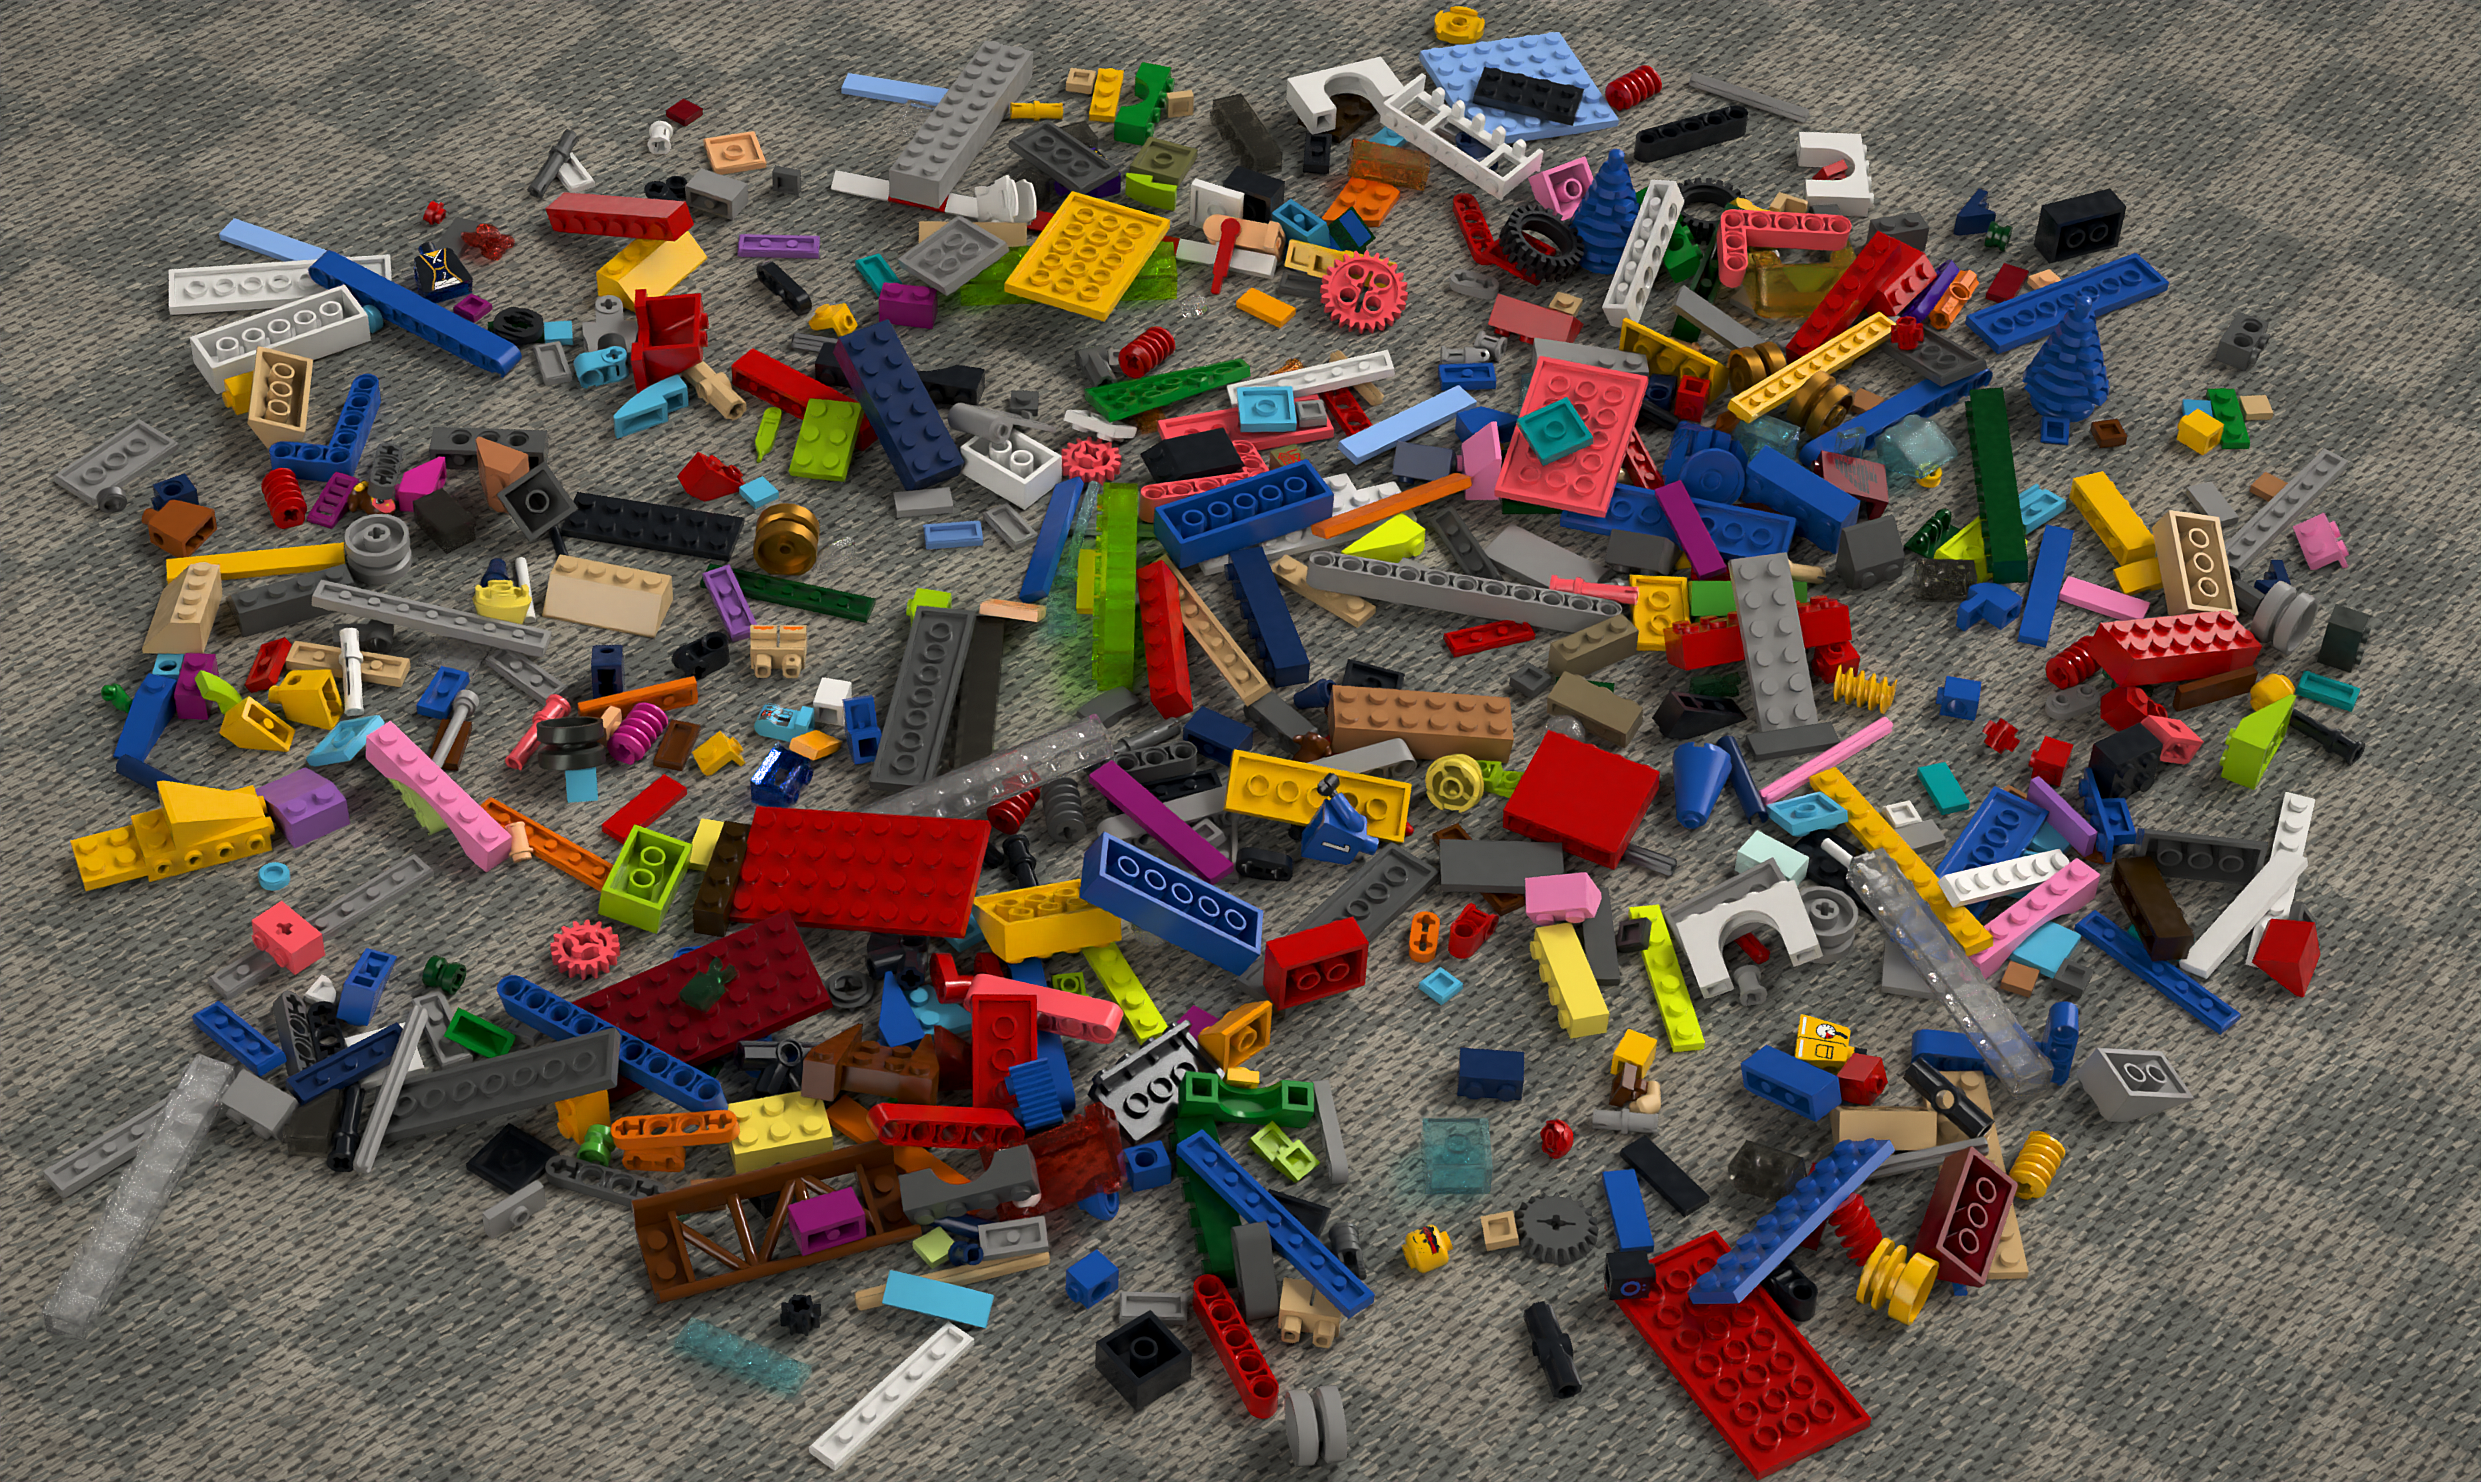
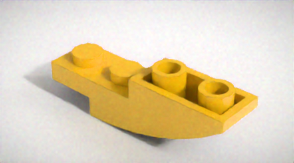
[1284,239,1396,288]

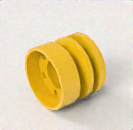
[1856,1238,1939,1326]

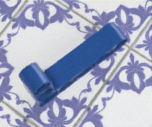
[269,374,381,482]
[1911,1002,2079,1086]

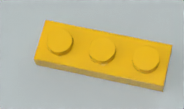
[1089,68,1124,123]

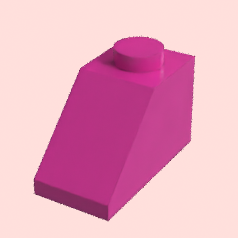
[395,457,447,514]

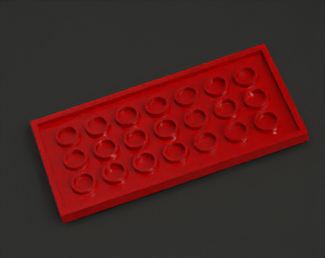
[729,806,992,939]
[1604,1230,1871,1481]

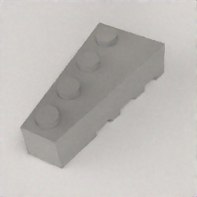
[1531,338,1649,377]

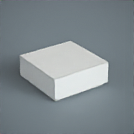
[1882,800,1922,830]

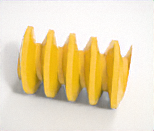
[1833,665,1898,714]
[2008,1131,2065,1200]

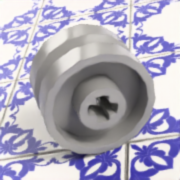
[344,514,413,585]
[2250,581,2319,655]
[1799,886,1858,964]
[1284,1385,1347,1467]

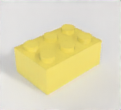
[724,1091,833,1174]

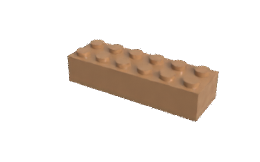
[1327,685,1514,763]

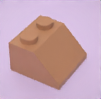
[475,436,529,514]

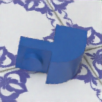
[1956,582,2023,631]
[842,695,882,764]

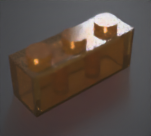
[1347,138,1430,191]

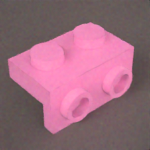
[2293,513,2349,570]

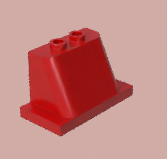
[631,289,709,394]

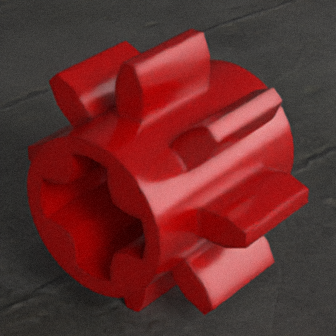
[1890,316,1924,350]
[1982,717,2020,754]

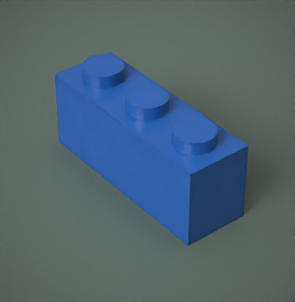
[1740,1045,1842,1122]

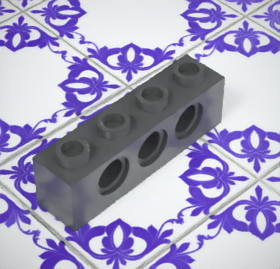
[429,427,549,471]

